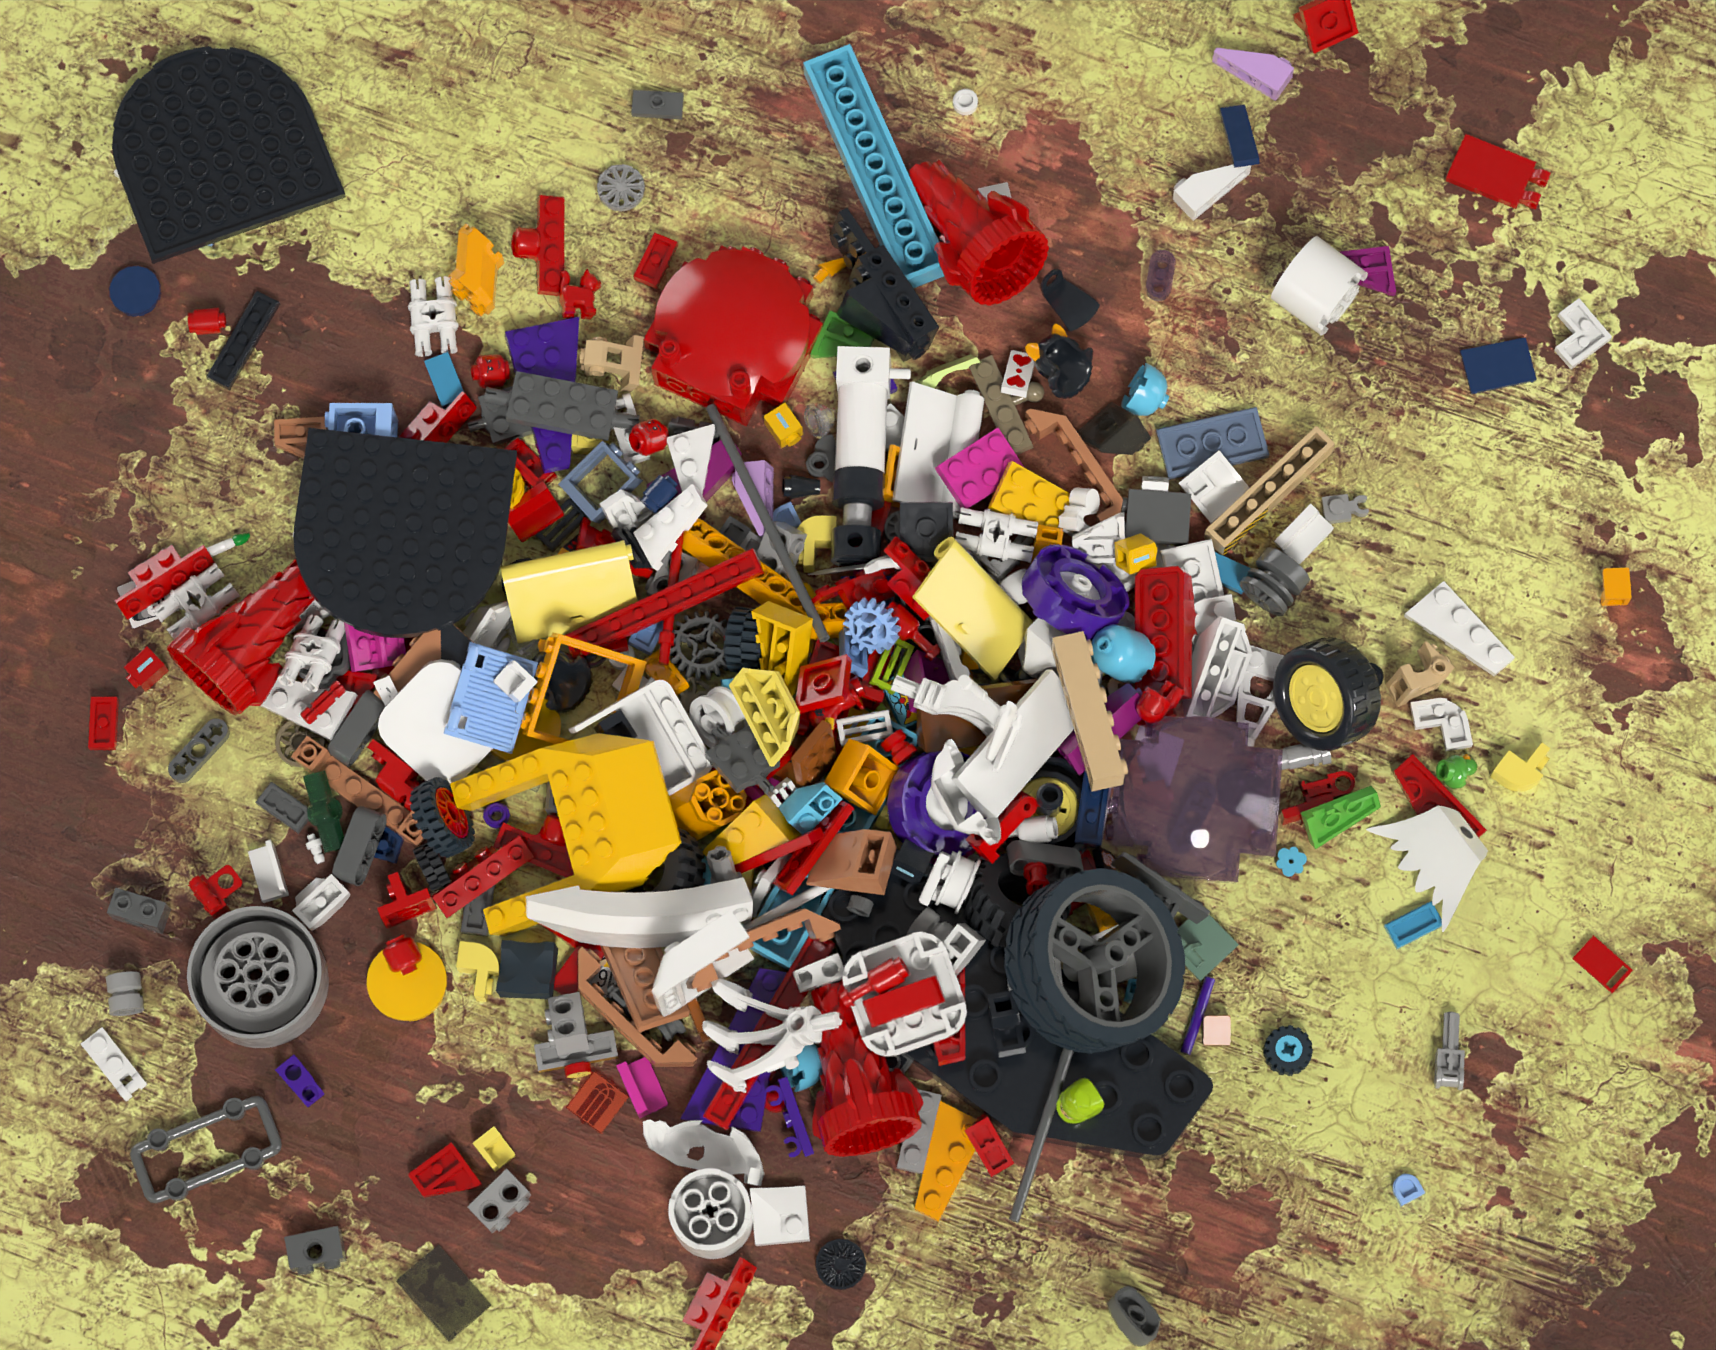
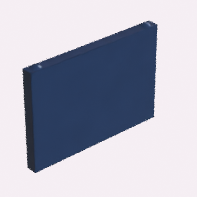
[1460,337,1537,394]

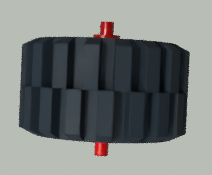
[724,607,762,673]

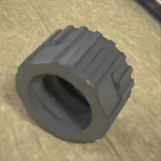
[847,895,873,917]

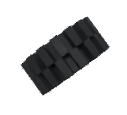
[413,843,451,893]

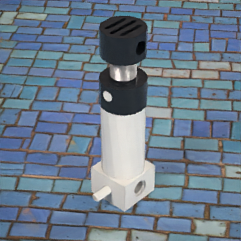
[831,346,911,567]

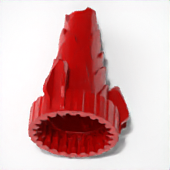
[909,159,1049,306]
[167,558,314,716]
[811,979,924,1157]

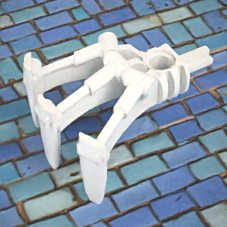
[891,675,1023,772]
[702,979,842,1093]

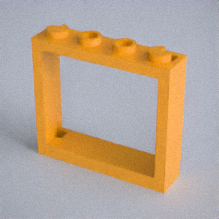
[520,632,647,744]

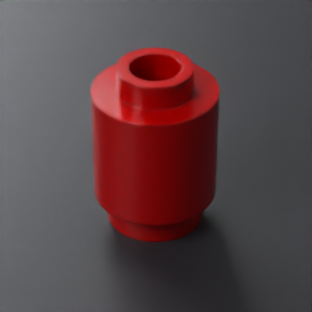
[188,308,226,335]

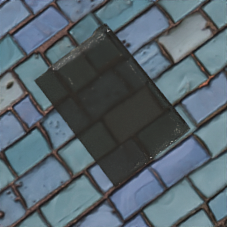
[396,1245,492,1343]

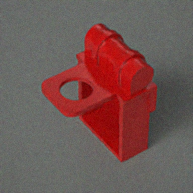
[188,865,243,919]

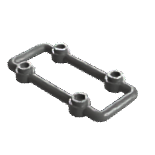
[130,1096,282,1203]

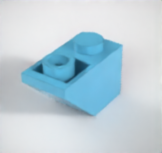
[778,782,843,834]

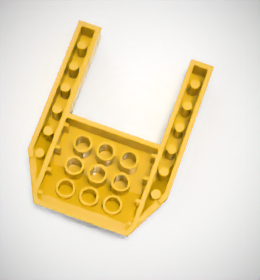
[450,733,682,936]

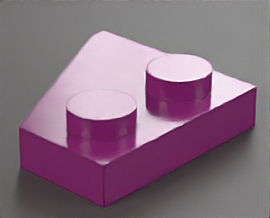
[1340,246,1396,296]

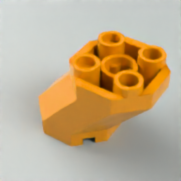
[449,224,504,317]
[669,770,747,841]

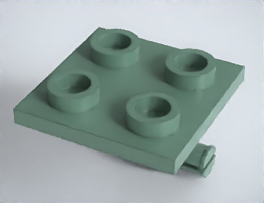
[1177,915,1239,981]

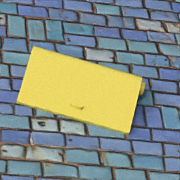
[912,537,1033,680]
[501,540,637,644]

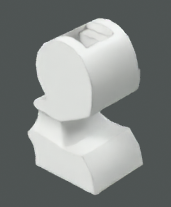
[1058,487,1100,537]

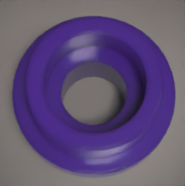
[483,802,510,829]

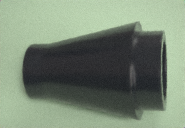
[782,474,821,499]

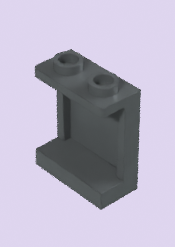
[1122,489,1191,547]

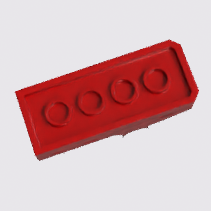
[1135,566,1199,700]

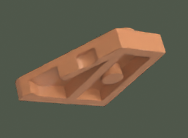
[274,417,327,459]

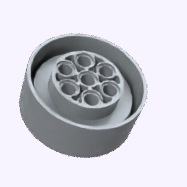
[187,906,329,1048]

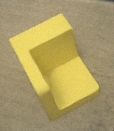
[473,1126,515,1172]

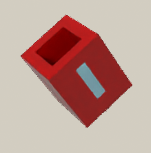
[124,646,169,692]

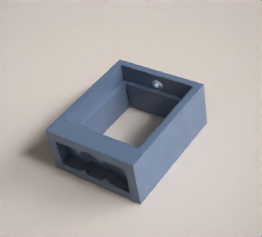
[558,441,643,524]

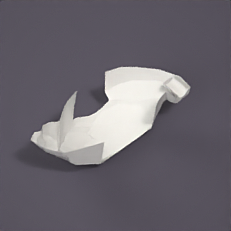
[931,739,1001,845]
[643,1120,764,1186]

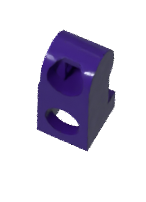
[275,1055,325,1108]

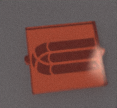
[565,1070,629,1134]

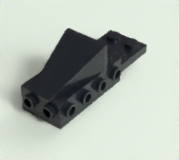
[829,208,939,362]
[895,502,953,662]

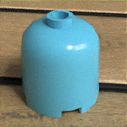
[1091,625,1156,684]

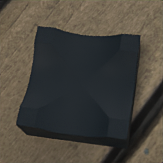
[496,940,558,999]

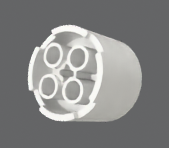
[1271,236,1368,336]
[668,1168,753,1259]

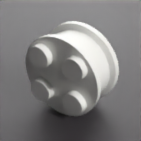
[689,686,749,748]

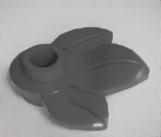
[806,434,836,483]

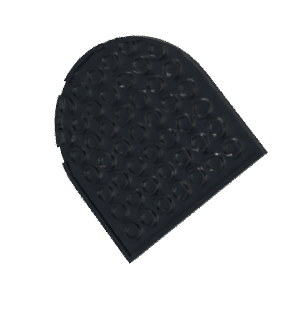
[112,46,346,264]
[293,428,517,638]

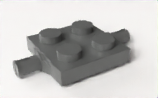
[467,386,533,446]
[705,725,780,795]

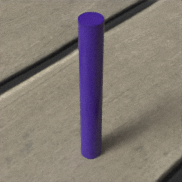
[1180,977,1215,1056]

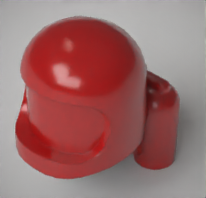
[1136,679,1185,724]

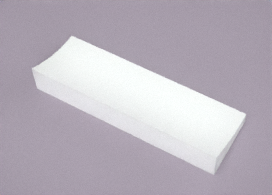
[951,670,1074,818]

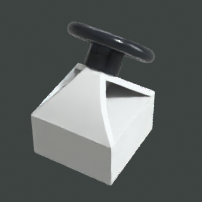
[998,618,1066,683]

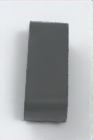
[327,689,385,767]
[332,806,387,886]
[1006,840,1084,881]

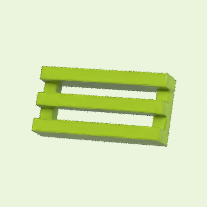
[869,639,915,695]

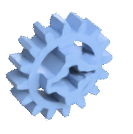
[843,598,901,654]

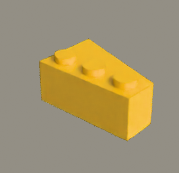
[751,601,813,696]
[703,794,801,865]

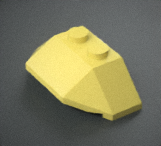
[729,668,800,767]

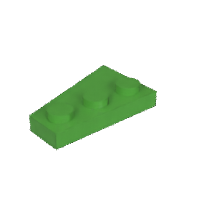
[1301,786,1381,849]

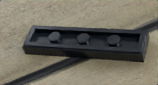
[206,291,280,391]

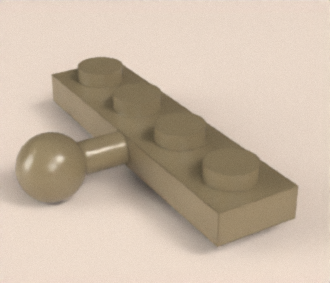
[969,355,1044,455]

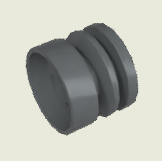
[1239,547,1310,616]

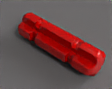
[300,681,346,724]

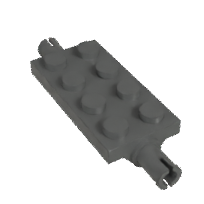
[484,371,640,441]

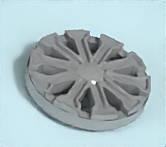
[597,164,645,211]

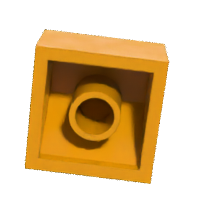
[824,738,900,816]

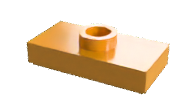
[643,649,690,696]

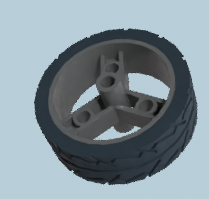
[1005,868,1185,1054]

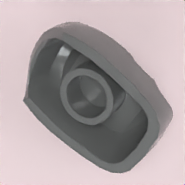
[1107,1286,1161,1347]

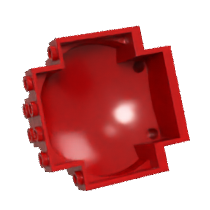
[643,245,823,427]

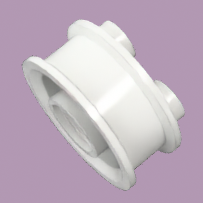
[931,851,981,914]

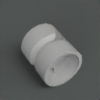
[907,907,955,942]
[106,971,144,1016]

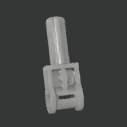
[1434,1012,1465,1091]

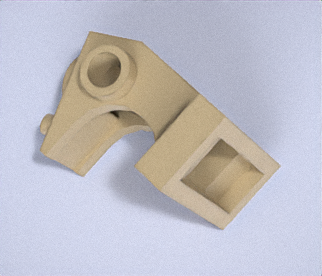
[580,335,644,393]
[1386,641,1455,707]

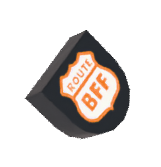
[1092,847,1119,871]

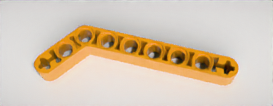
[683,519,870,640]

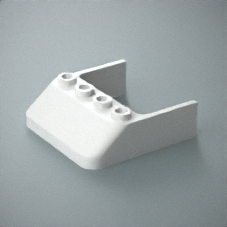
[568,680,712,796]
[652,910,754,1017]

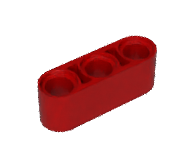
[862,975,946,1028]

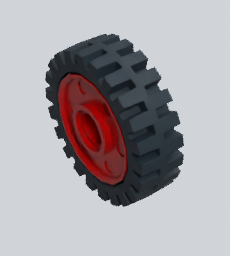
[410,777,475,858]

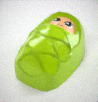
[1057,1078,1104,1123]

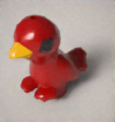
[809,676,866,730]

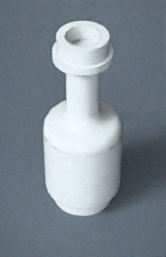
[1008,815,1058,843]

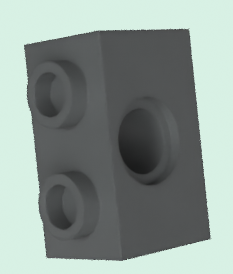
[107,888,171,934]
[284,1226,347,1275]

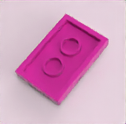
[935,428,1025,509]

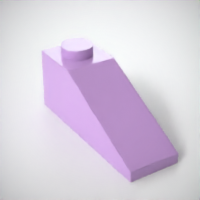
[1212,48,1294,101]
[732,460,774,538]

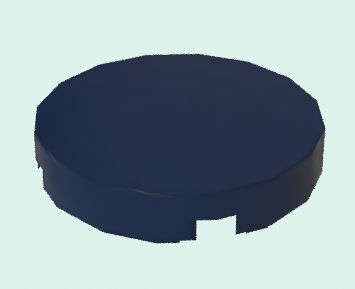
[109,266,161,317]

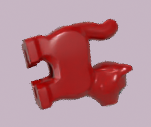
[559,269,601,319]

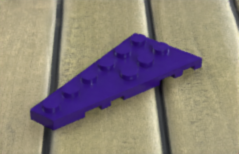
[504,317,579,474]
[681,968,787,1132]

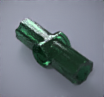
[303,770,344,853]

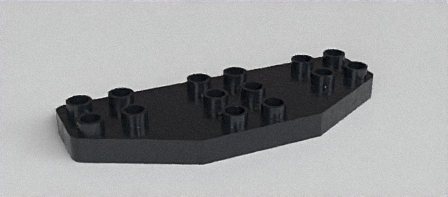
[820,849,1213,1160]

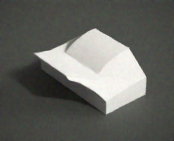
[292,874,351,931]

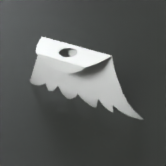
[1366,805,1488,932]

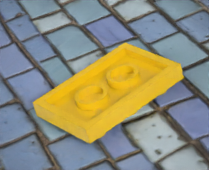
[988,461,1070,528]

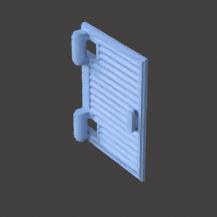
[443,642,538,754]

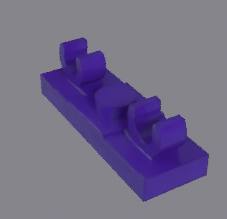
[765,1077,814,1157]

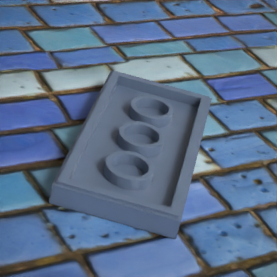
[1156,407,1269,480]

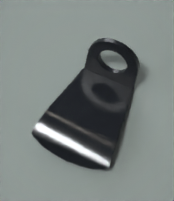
[1040,268,1100,331]

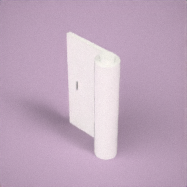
[892,381,984,519]

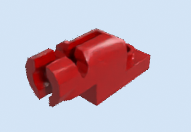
[367,739,420,812]

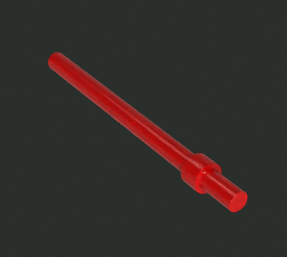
[658,532,683,665]

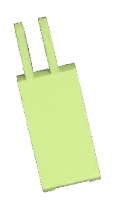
[916,354,981,389]

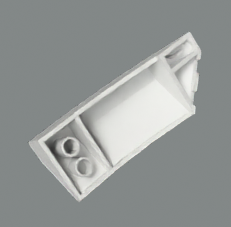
[526,877,753,948]

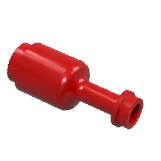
[886,601,941,661]
[840,956,910,1008]

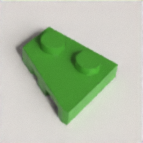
[810,311,874,358]

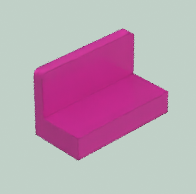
[616,1057,668,1119]

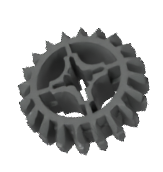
[670,611,729,681]

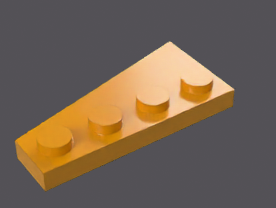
[914,1101,977,1222]

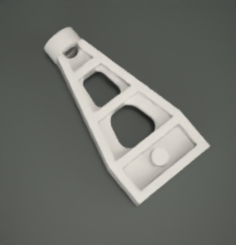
[1232,645,1284,753]

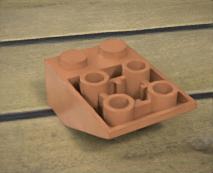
[806,829,897,895]

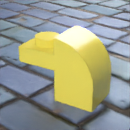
[797,516,837,573]
[1490,743,1550,792]
[456,941,500,1002]

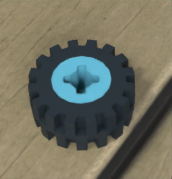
[1263,1025,1313,1076]

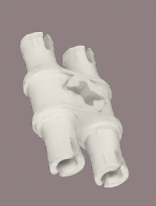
[408,276,459,357]
[955,507,1038,563]
[151,563,240,639]
[278,614,345,692]

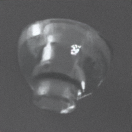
[804,403,837,439]

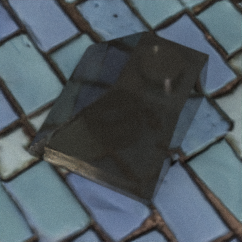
[1077,402,1151,455]

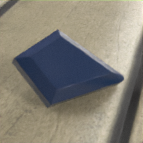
[374,826,404,864]

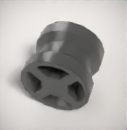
[657,1019,686,1043]

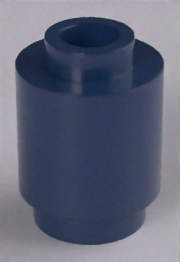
[640,474,678,514]

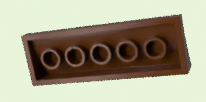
[917,676,1059,753]

